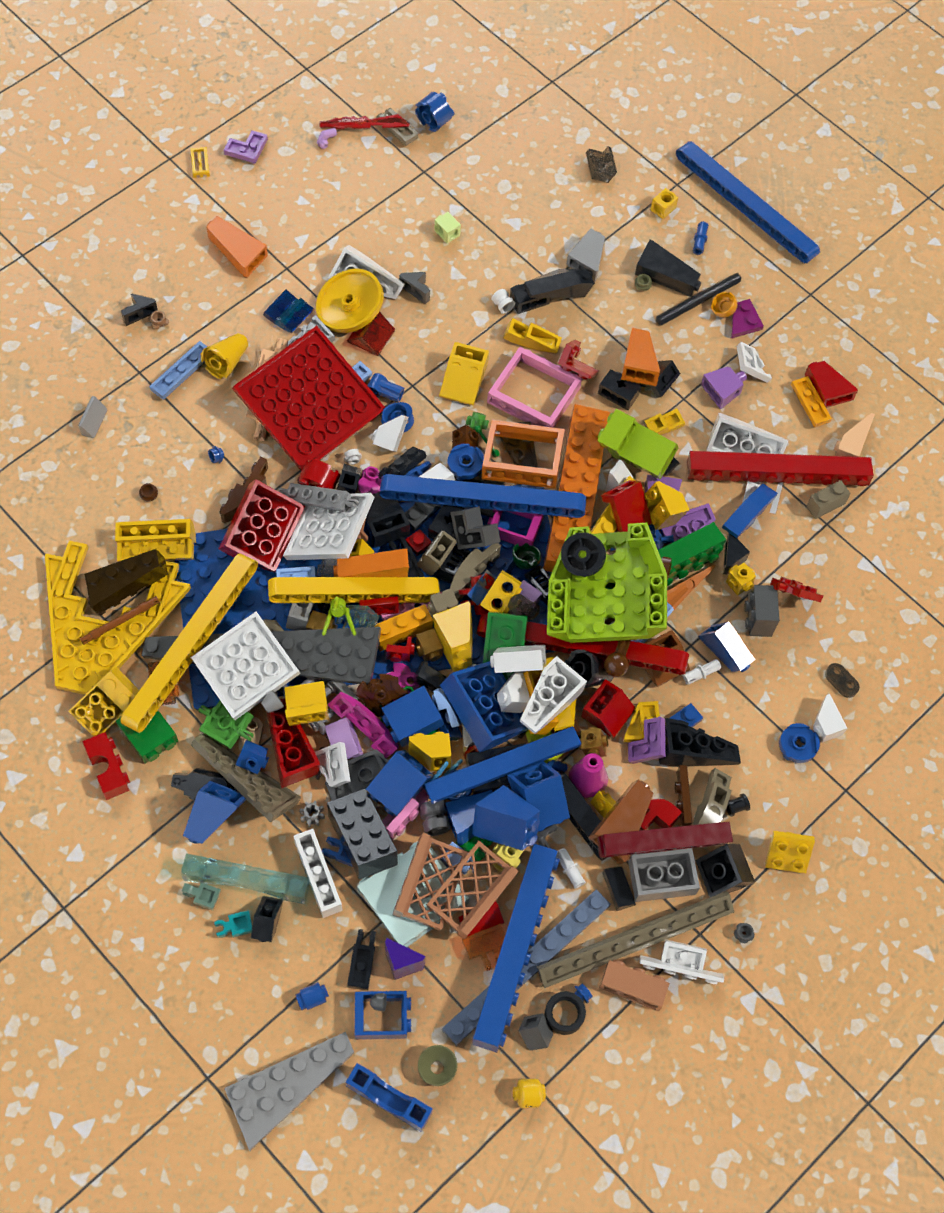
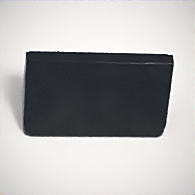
[602,866,636,911]

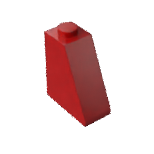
[805,361,858,408]

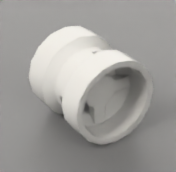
[491,289,515,314]

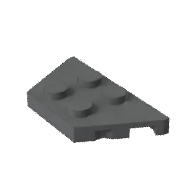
[337,749,389,799]

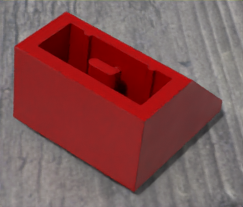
[581,679,636,739]

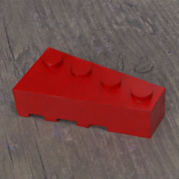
[267,698,320,789]

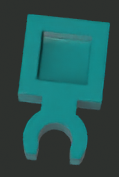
[214,910,252,938]

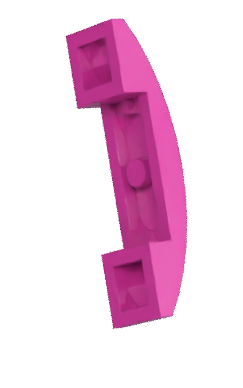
[328,692,399,759]

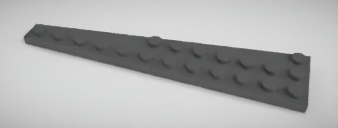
[142,627,381,685]

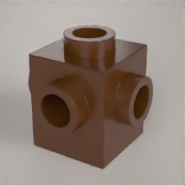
[452,425,478,448]

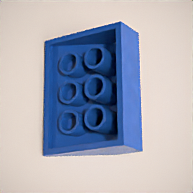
[440,661,529,752]

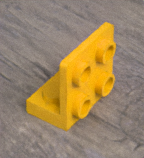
[284,681,329,726]

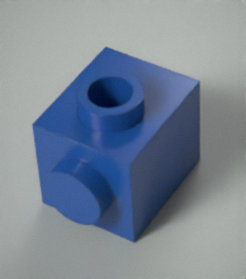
[235,740,269,774]

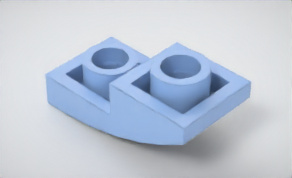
[432,688,462,727]

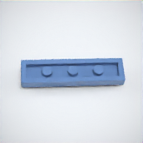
[149,341,207,400]

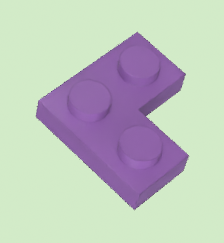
[224,130,268,164]
[628,717,666,764]

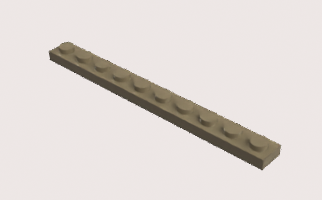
[537,891,734,988]

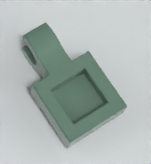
[182,882,221,911]

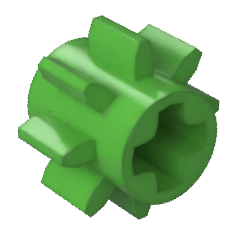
[466,412,489,431]

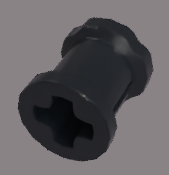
[726,793,750,817]

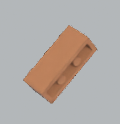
[599,960,670,1011]

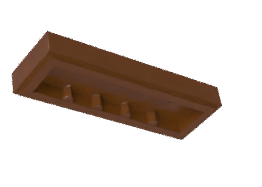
[675,765,692,826]

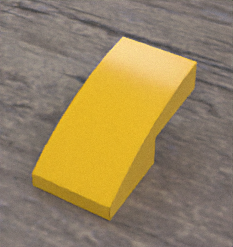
[644,408,686,435]

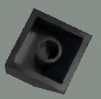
[695,843,755,897]

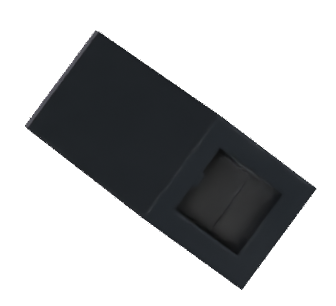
[337,464,361,494]

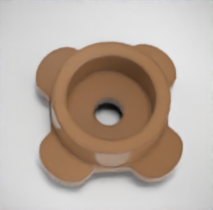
[148,311,169,329]

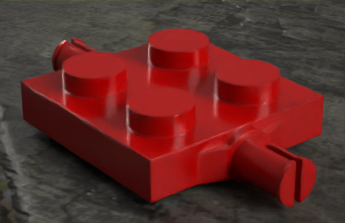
[770,576,824,603]

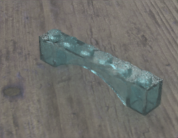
[181,854,310,904]

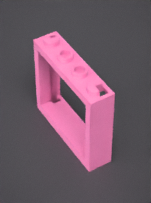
[487,347,582,428]

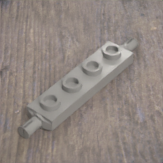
[278,483,359,512]

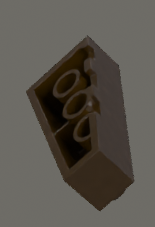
[84,549,168,616]

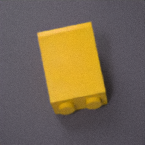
[433,601,473,672]

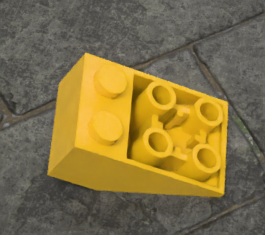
[439,342,489,406]
[68,667,139,737]

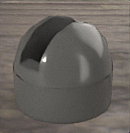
[370,993,387,1011]

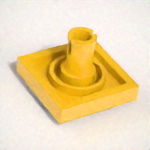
[765,830,815,874]

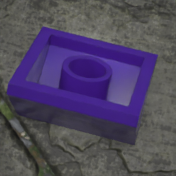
[385,938,425,980]

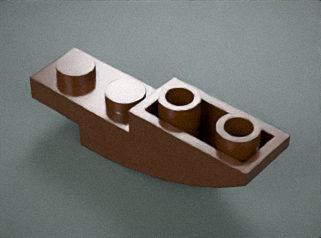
[219,456,268,524]

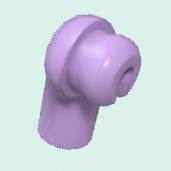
[317,128,337,149]

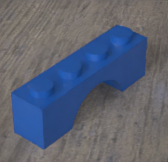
[345,1063,433,1132]

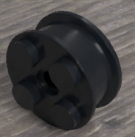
[561,532,606,577]

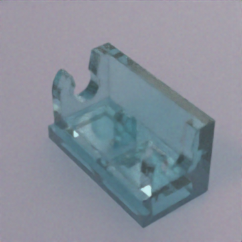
[336,605,380,628]

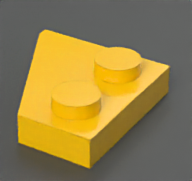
[623,701,660,742]

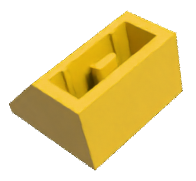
[644,481,690,530]
[409,732,451,772]

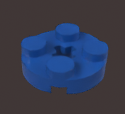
[447,444,484,481]
[779,723,820,763]

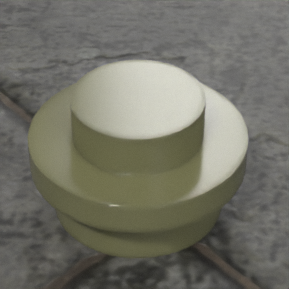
[635,274,652,291]

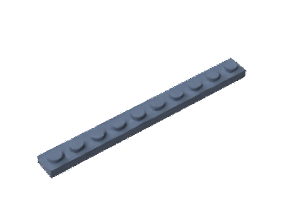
[442,889,611,1046]

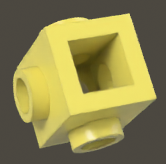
[490,843,525,871]

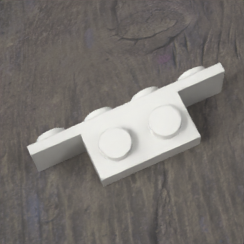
[639,939,724,984]

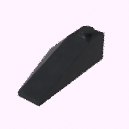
[523,269,595,298]
[659,718,741,767]

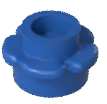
[208,446,224,463]
[574,983,593,1003]

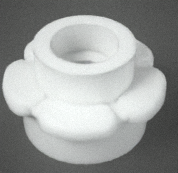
[344,449,362,465]

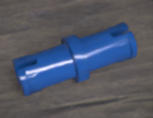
[693,221,709,255]

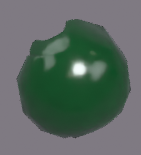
[512,543,541,570]

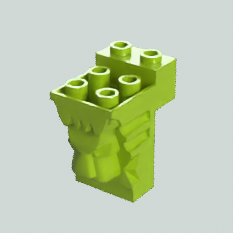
[597,409,679,480]

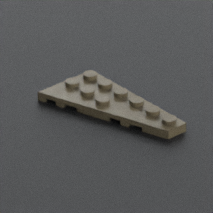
[191,734,301,823]

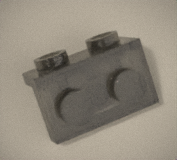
[586,146,617,183]

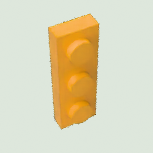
[791,376,832,428]

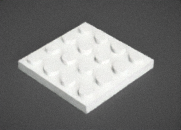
[283,493,375,560]
[191,612,301,720]

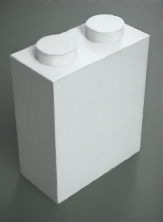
[490,645,546,673]

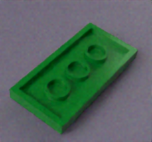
[483,611,528,681]

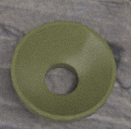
[418,1045,457,1086]

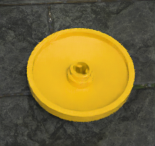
[316,269,384,333]

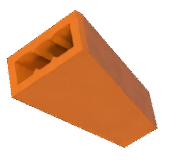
[206,216,268,278]
[621,328,660,386]
[333,549,409,577]

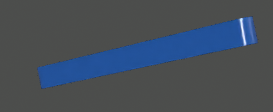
[676,141,820,264]
[379,474,586,518]

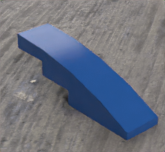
[722,484,778,538]

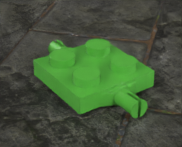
[199,700,254,749]

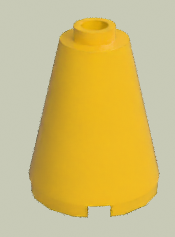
[201,333,249,379]

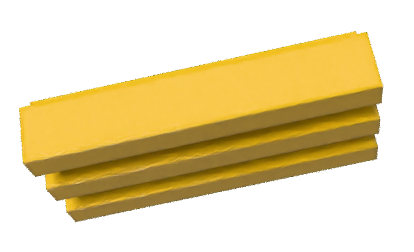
[190,147,210,178]

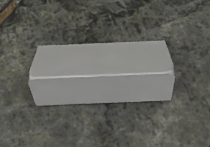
[78,396,107,438]

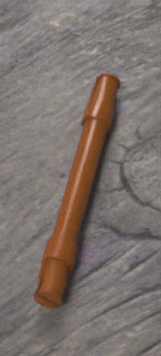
[79,596,160,645]

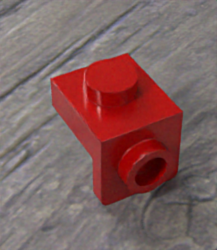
[386,636,415,662]

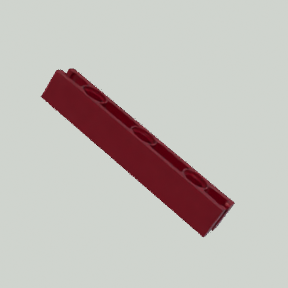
[597,821,733,858]

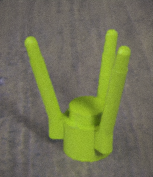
[322,596,356,636]

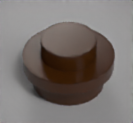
[139,483,158,502]

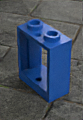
[355,991,411,1040]

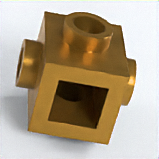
[579,727,608,757]

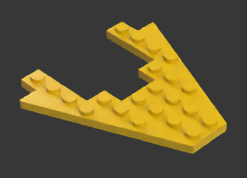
[45,541,191,695]

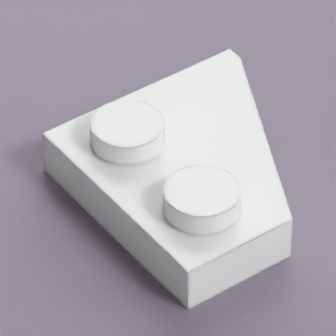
[737,342,772,383]
[315,742,350,787]

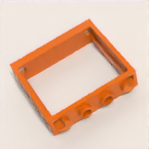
[482,420,565,489]

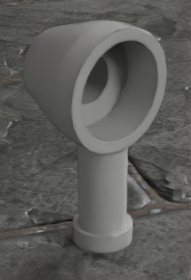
[261,690,284,713]

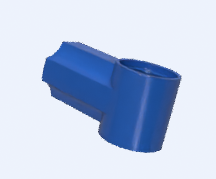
[367,373,404,403]

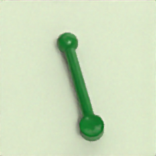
[474,425,500,458]

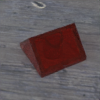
[347,311,395,356]

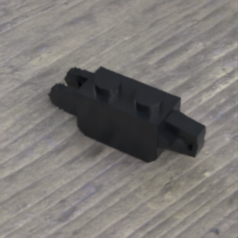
[171,768,237,800]

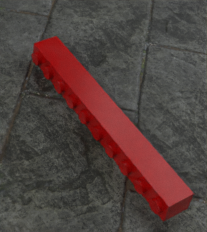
[687,451,874,486]

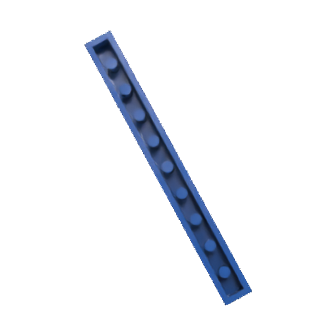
[472,844,560,1053]

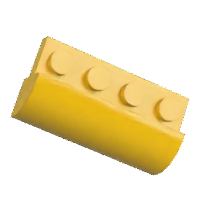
[115,519,196,562]

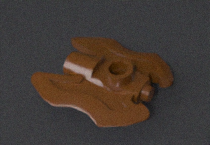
[356,674,408,717]

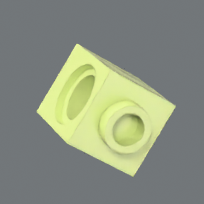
[434,212,461,244]

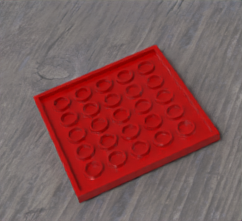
[232,325,385,471]

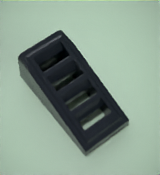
[436,544,471,584]
[524,565,550,606]

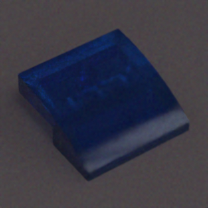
[263,290,314,333]

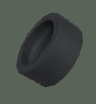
[544,991,586,1035]

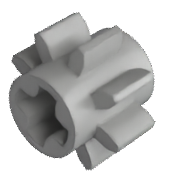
[300,801,325,827]

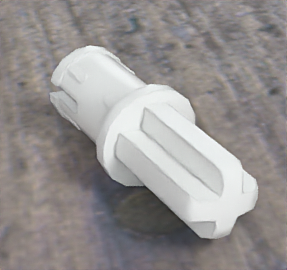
[683,659,721,685]
[557,848,586,889]

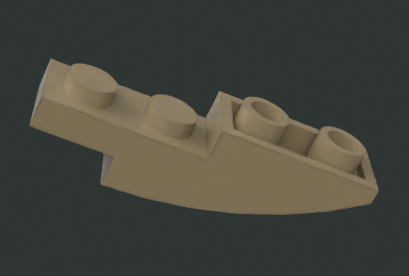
[450,543,501,602]
[693,768,732,849]

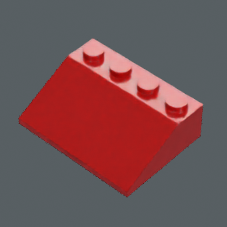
[219,479,305,573]

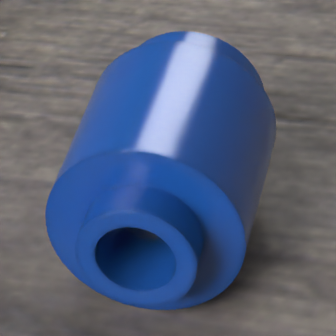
[295,982,329,1010]

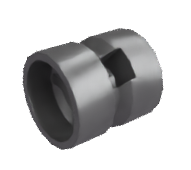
[419,800,451,836]

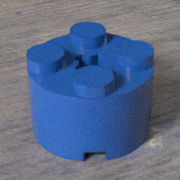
[415,92,454,132]

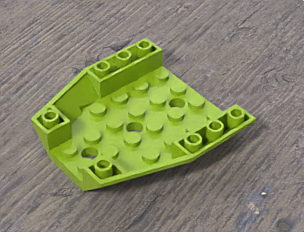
[547,523,667,643]

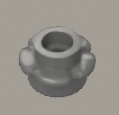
[734,923,755,943]

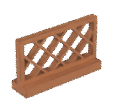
[392,833,468,931]
[426,841,519,939]

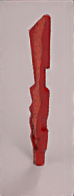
[320,114,410,129]

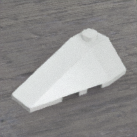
[328,245,405,299]
[707,413,788,454]
[520,656,587,734]

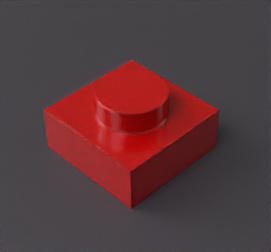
[405,529,431,556]

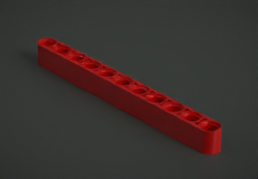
[476,614,689,675]

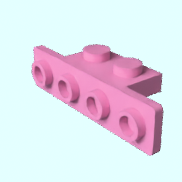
[382,789,429,841]

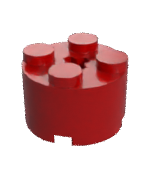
[297,459,341,489]

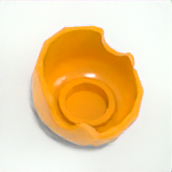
[711,292,737,318]

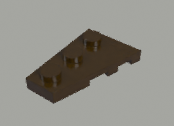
[496,421,538,468]

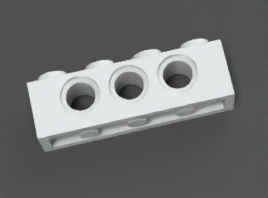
[294,829,342,918]

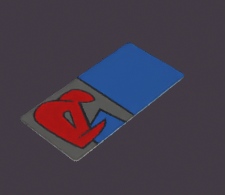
[467,570,496,605]

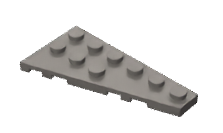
[224,1032,354,1151]

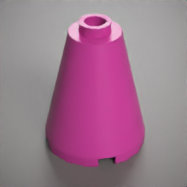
[568,753,608,798]

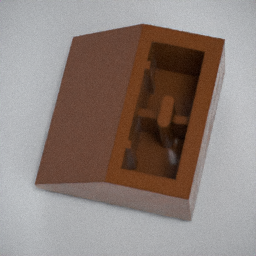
[644,630,690,687]

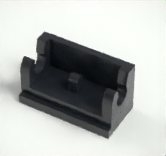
[412,661,447,694]

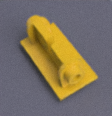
[590,790,616,817]

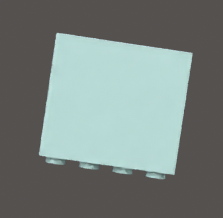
[357,841,469,947]

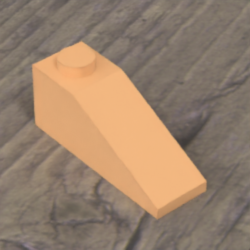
[834,413,875,457]

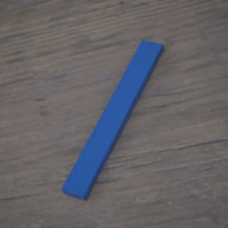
[424,726,582,804]

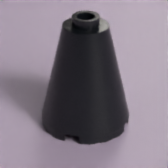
[564,649,614,688]

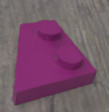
[731,299,764,338]

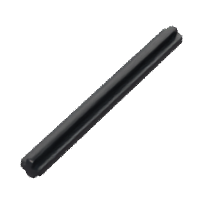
[656,273,742,326]

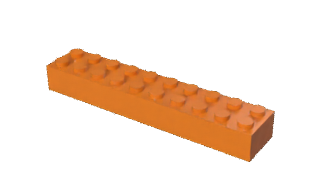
[543,404,610,572]

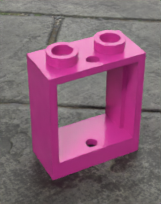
[487,510,544,546]

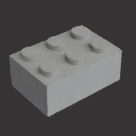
[628,848,700,902]

